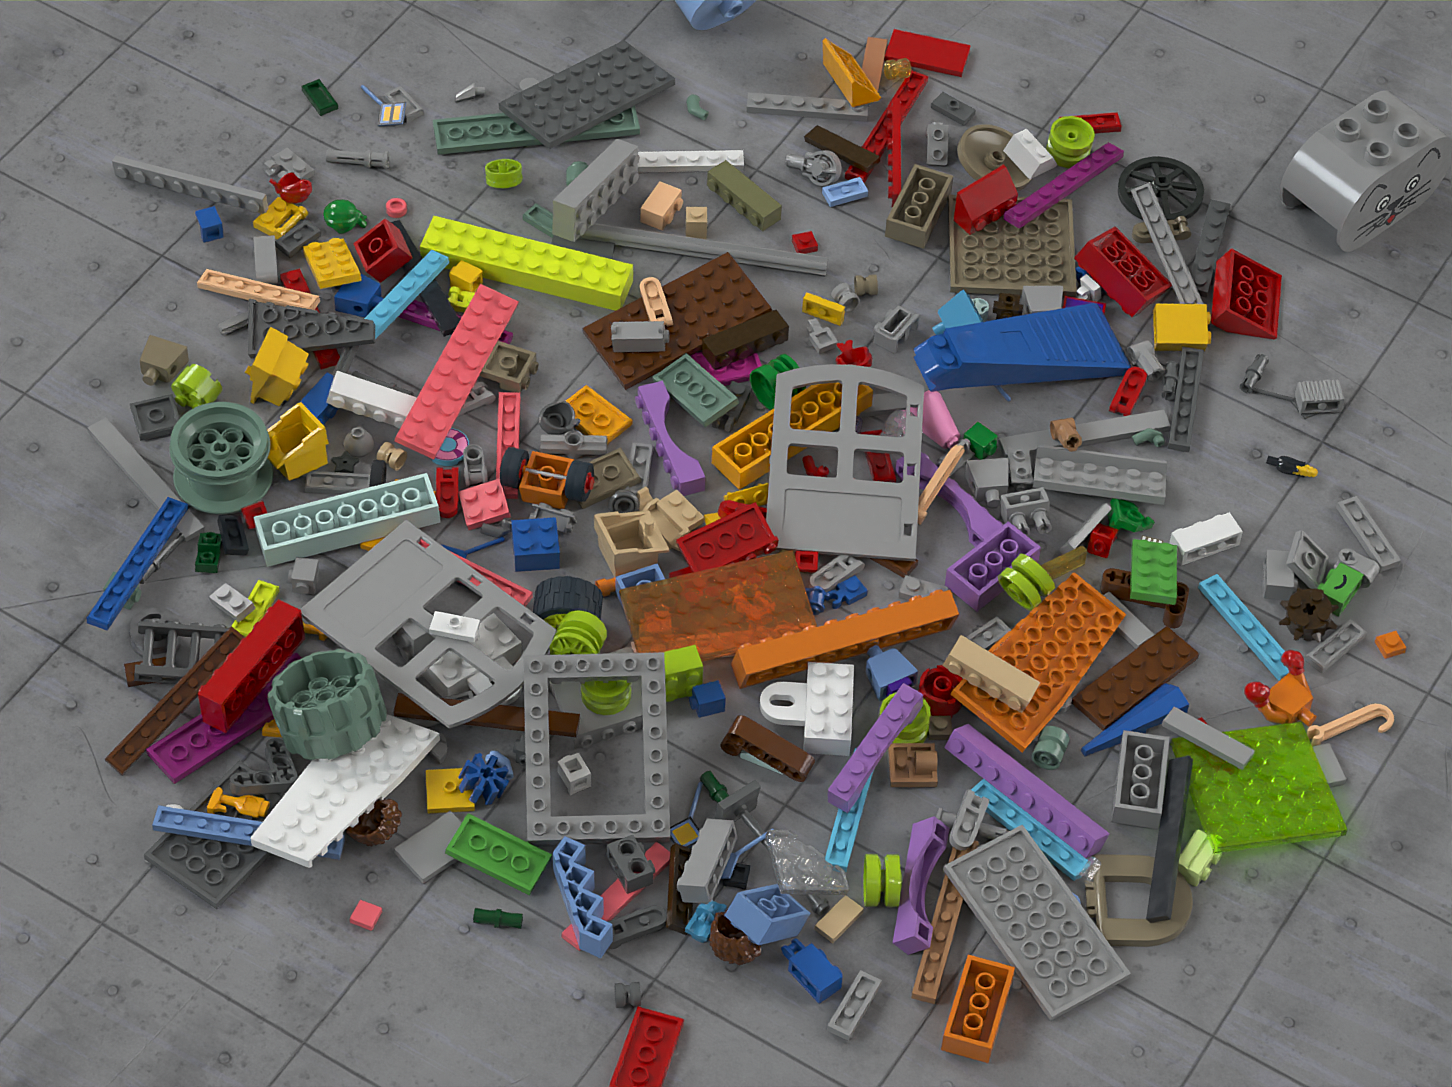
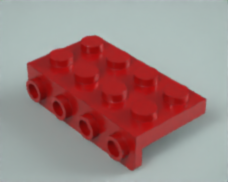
[676,502,779,584]

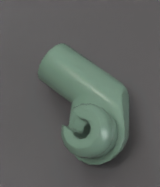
[1132,428,1165,447]

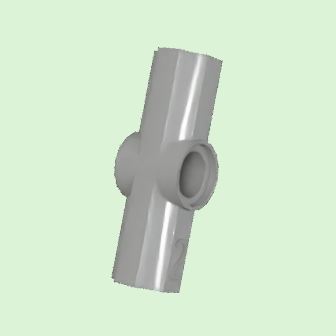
[540,430,607,459]

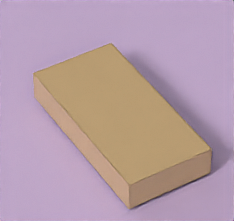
[814,895,864,943]

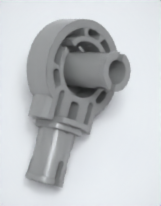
[785,150,841,186]

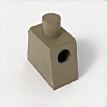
[140,335,189,386]

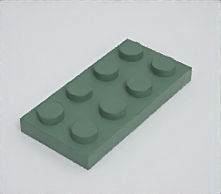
[653,354,739,428]

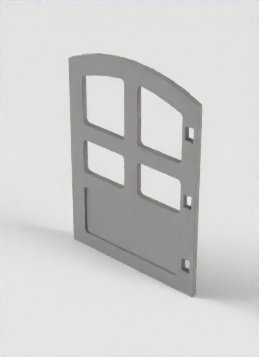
[766,364,924,561]
[300,520,557,729]

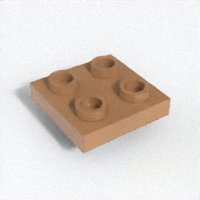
[888,743,938,787]

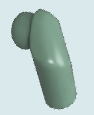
[686,94,709,120]

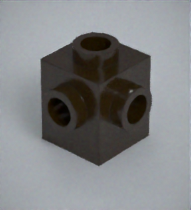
[992,293,1023,320]

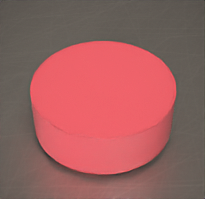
[386,198,407,218]

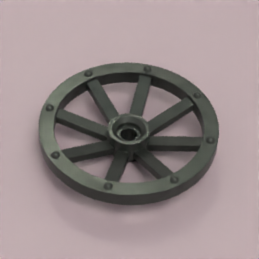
[1118,156,1204,220]

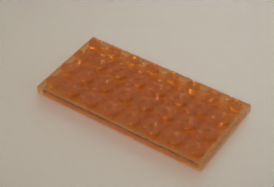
[619,550,817,662]

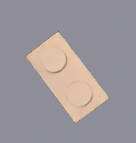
[640,181,683,231]

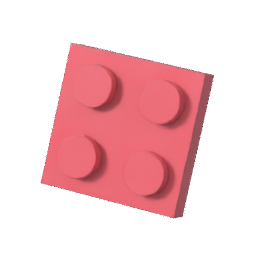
[458,478,511,530]

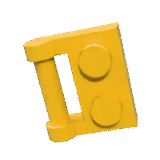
[253,197,309,239]

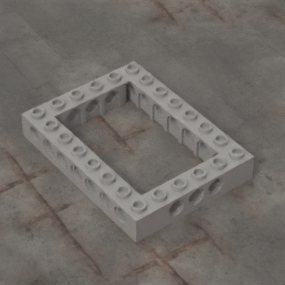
[523,652,670,846]

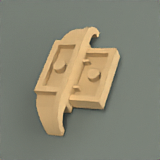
[637,487,705,551]

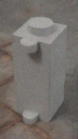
[611,321,669,352]

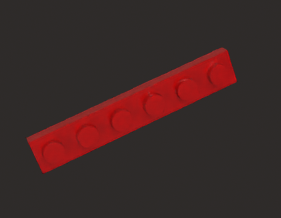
[887,98,901,207]
[280,269,340,370]

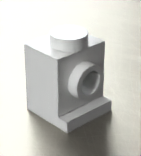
[558,753,591,795]

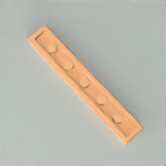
[197,269,320,310]

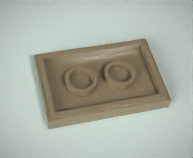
[577,448,641,509]

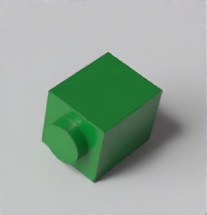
[963,422,998,460]

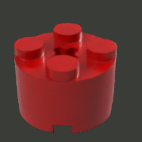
[918,665,963,718]

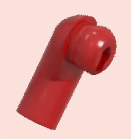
[802,455,829,477]

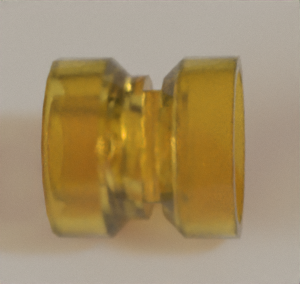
[884,58,911,80]

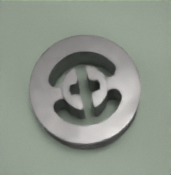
[130,607,181,659]

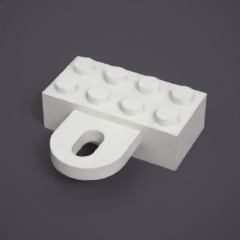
[422,613,522,705]
[760,662,854,756]

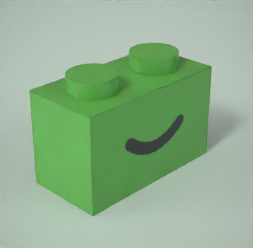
[1317,562,1364,617]

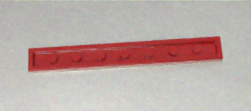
[845,70,929,183]

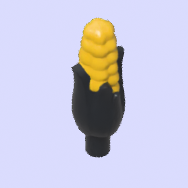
[1266,455,1318,478]

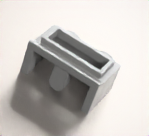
[873,305,920,354]

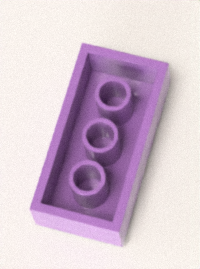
[945,521,1041,612]

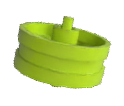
[485,159,523,188]

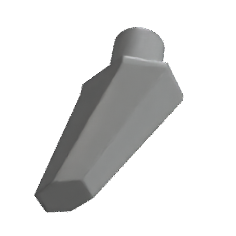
[455,83,485,103]

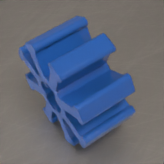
[458,753,509,805]

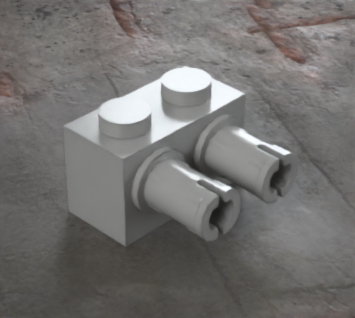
[1001,487,1052,536]

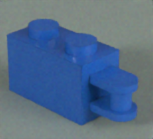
[781,938,843,1004]

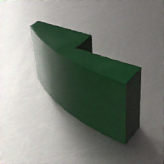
[195,532,222,573]

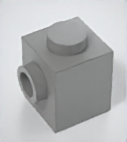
[288,557,320,595]

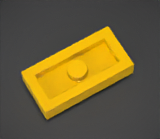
[802,292,845,326]

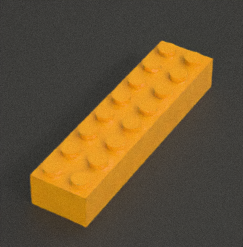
[711,383,873,490]

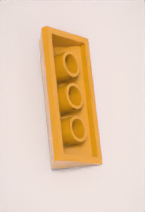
[822,38,881,107]

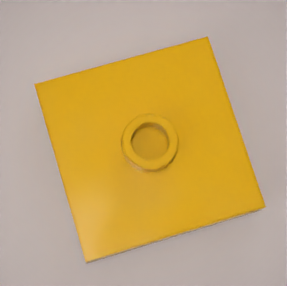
[426,768,475,814]

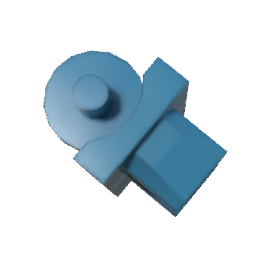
[685,900,727,943]

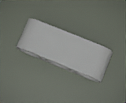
[253,235,278,285]

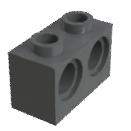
[607,835,655,894]

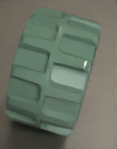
[268,649,387,760]

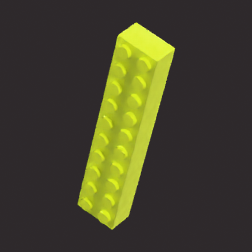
[420,216,633,311]

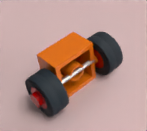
[500,447,594,509]

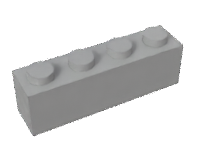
[677,819,738,904]

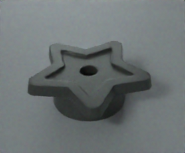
[331,451,360,473]

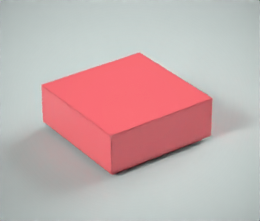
[350,900,382,931]

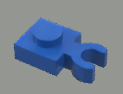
[826,575,868,609]

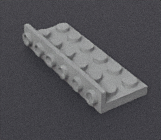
[1033,445,1168,505]

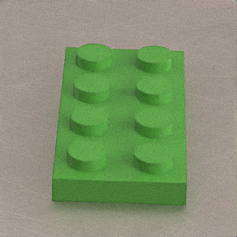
[1130,539,1177,605]
[445,813,552,896]

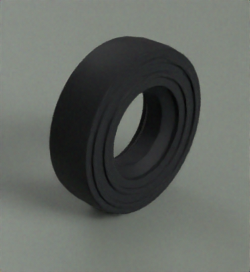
[369,460,387,487]

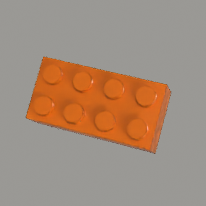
[941,955,1015,1063]

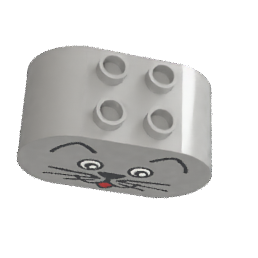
[1279,90,1452,252]

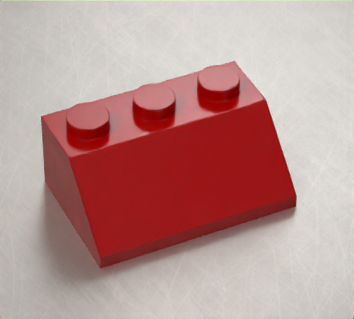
[954,165,1018,235]

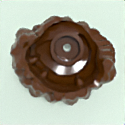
[345,798,402,847]
[709,909,762,965]

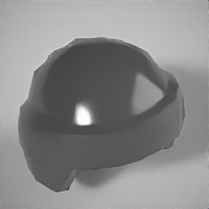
[539,401,580,435]

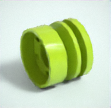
[549,610,607,655]

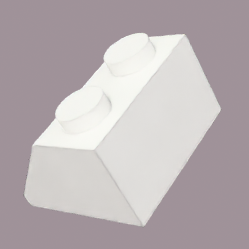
[1003,129,1057,179]

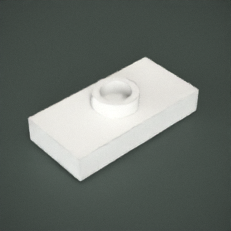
[429,611,480,643]

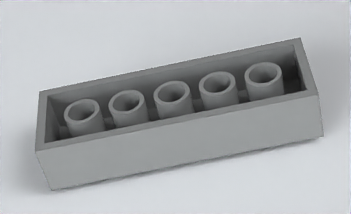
[552,139,640,242]

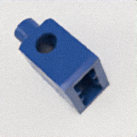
[334,274,384,318]

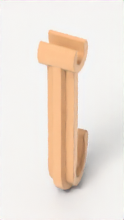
[917,445,965,525]
[1304,703,1394,747]

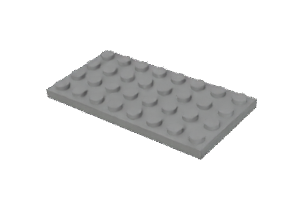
[943,825,1131,1021]

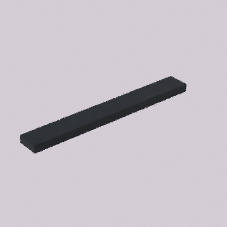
[391,220,460,337]
[1146,755,1193,923]

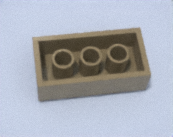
[885,164,953,249]

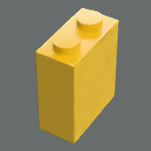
[1153,304,1211,351]

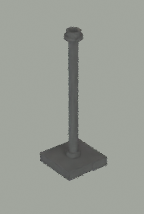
[715,780,830,916]

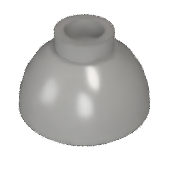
[343,427,374,456]

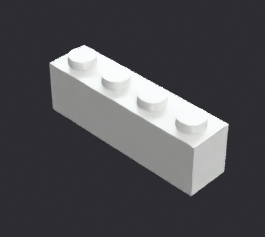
[326,371,417,429]

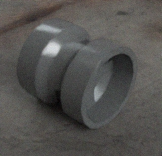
[615,982,641,1008]

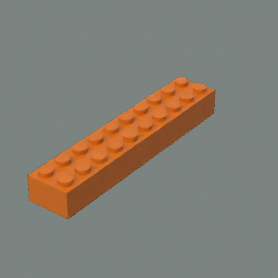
[731,589,959,689]

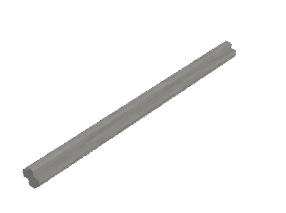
[579,223,828,276]

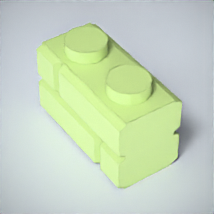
[1178,829,1222,887]

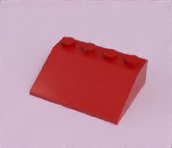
[1074,226,1172,317]
[1211,248,1282,340]

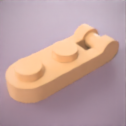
[640,277,673,327]

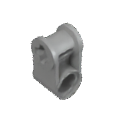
[463,444,488,487]
[1334,549,1380,588]

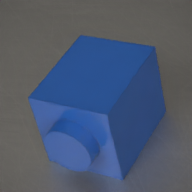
[689,680,726,718]

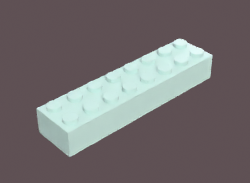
[254,473,440,567]

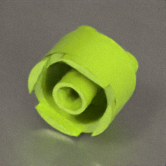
[171,364,223,409]

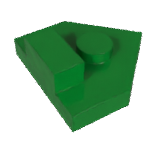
[1107,498,1155,533]

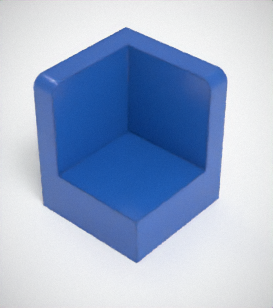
[195,206,224,243]

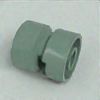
[1031,726,1070,770]

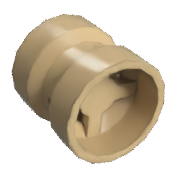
[377,442,407,471]

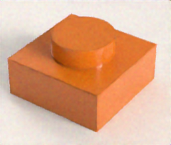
[1375,631,1406,659]

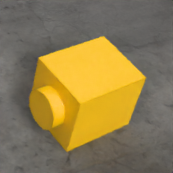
[449,260,483,293]

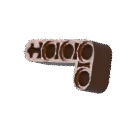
[1100,568,1189,629]
[720,715,815,782]

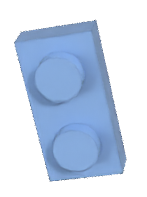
[822,177,868,207]

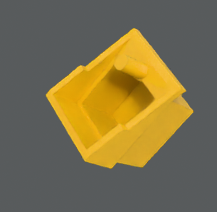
[244,327,309,406]
[267,402,329,481]

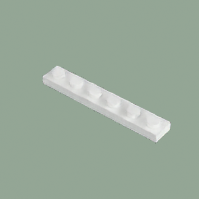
[637,150,744,172]

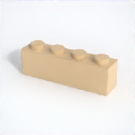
[942,635,1040,713]

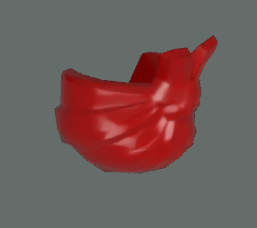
[269,172,312,204]
[835,340,873,367]

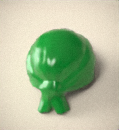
[323,199,367,234]

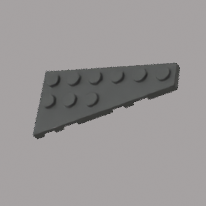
[248,299,375,359]

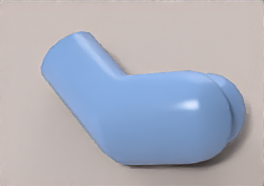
[485,751,514,780]

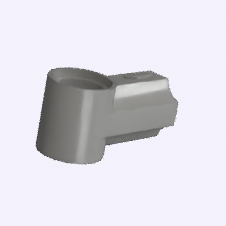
[1127,340,1164,382]

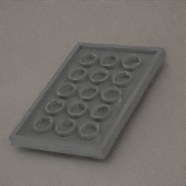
[144,761,287,909]

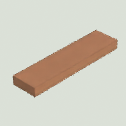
[862,37,887,92]

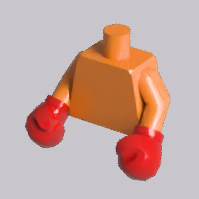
[1244,650,1317,727]

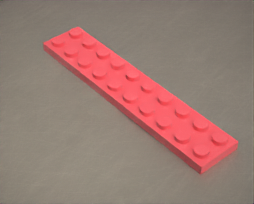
[395,284,519,460]

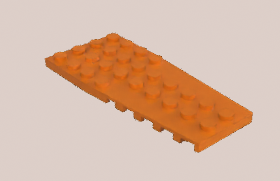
[951,572,1126,753]

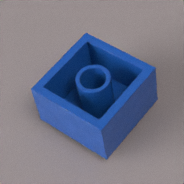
[511,517,560,572]

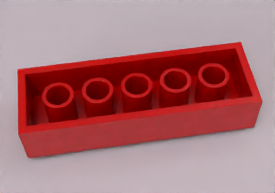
[198,599,306,733]

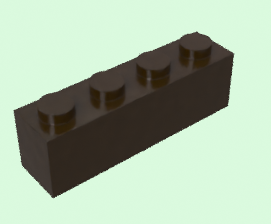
[702,309,789,370]

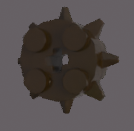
[1279,588,1339,642]

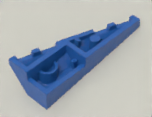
[1081,683,1189,757]

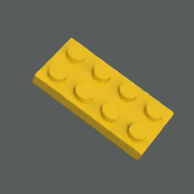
[303,238,362,289]

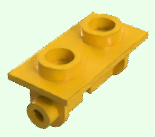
[723,483,769,506]

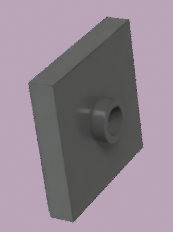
[130,394,180,441]

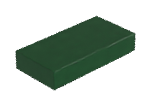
[301,79,338,116]

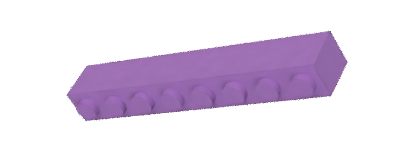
[944,724,1110,858]

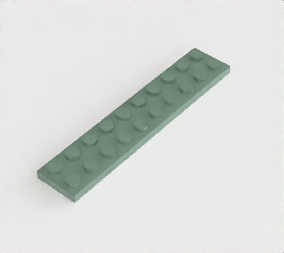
[433,106,640,155]

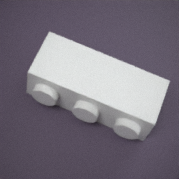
[1169,512,1243,566]

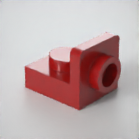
[1087,523,1119,558]

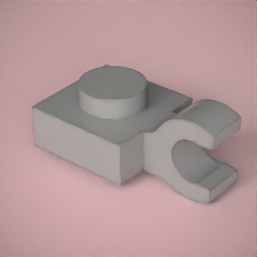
[807,318,838,354]

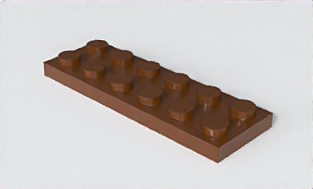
[1071,626,1199,731]

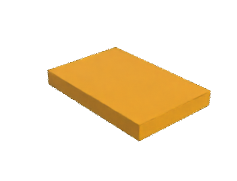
[566,385,633,444]

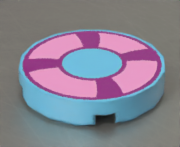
[432,428,469,466]

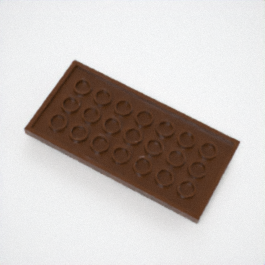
[582,252,772,390]

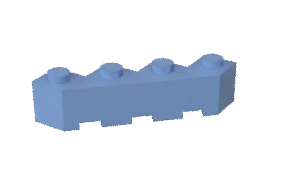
[553,836,613,958]

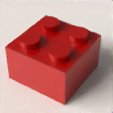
[353,218,413,283]

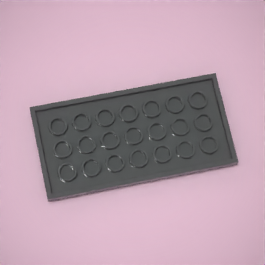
[499,40,675,149]

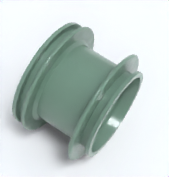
[169,402,273,514]

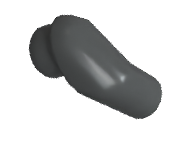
[481,518,512,538]

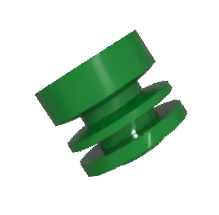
[750,354,806,410]

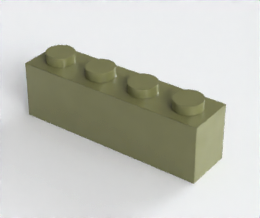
[707,160,782,231]

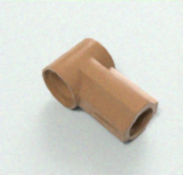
[1050,418,1082,452]

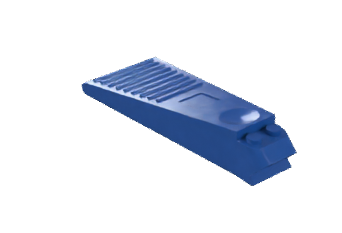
[913,303,1131,392]

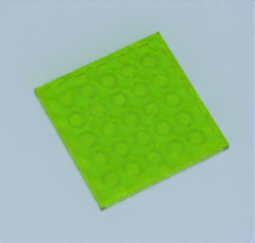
[1170,722,1348,853]

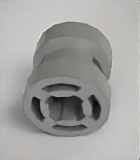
[831,283,860,312]

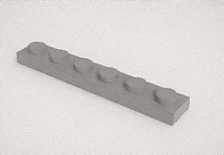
[746,92,868,122]

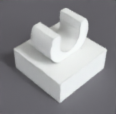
[1077,274,1101,302]

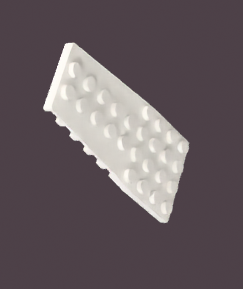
[250,714,440,868]

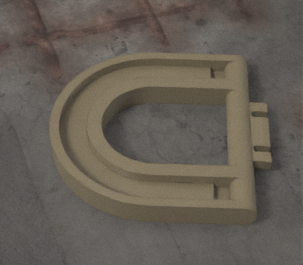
[1085,854,1193,947]

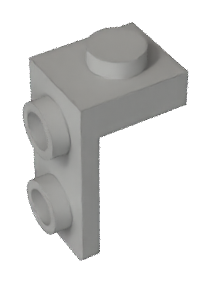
[926,122,948,166]

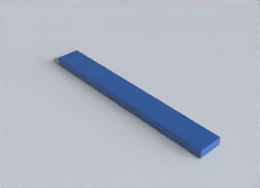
[87,497,188,631]

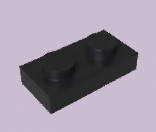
[217,515,249,555]

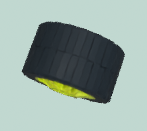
[532,576,603,630]

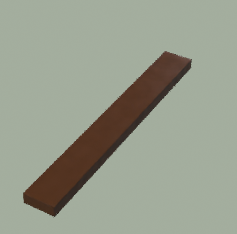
[105,626,244,776]
[393,693,581,738]

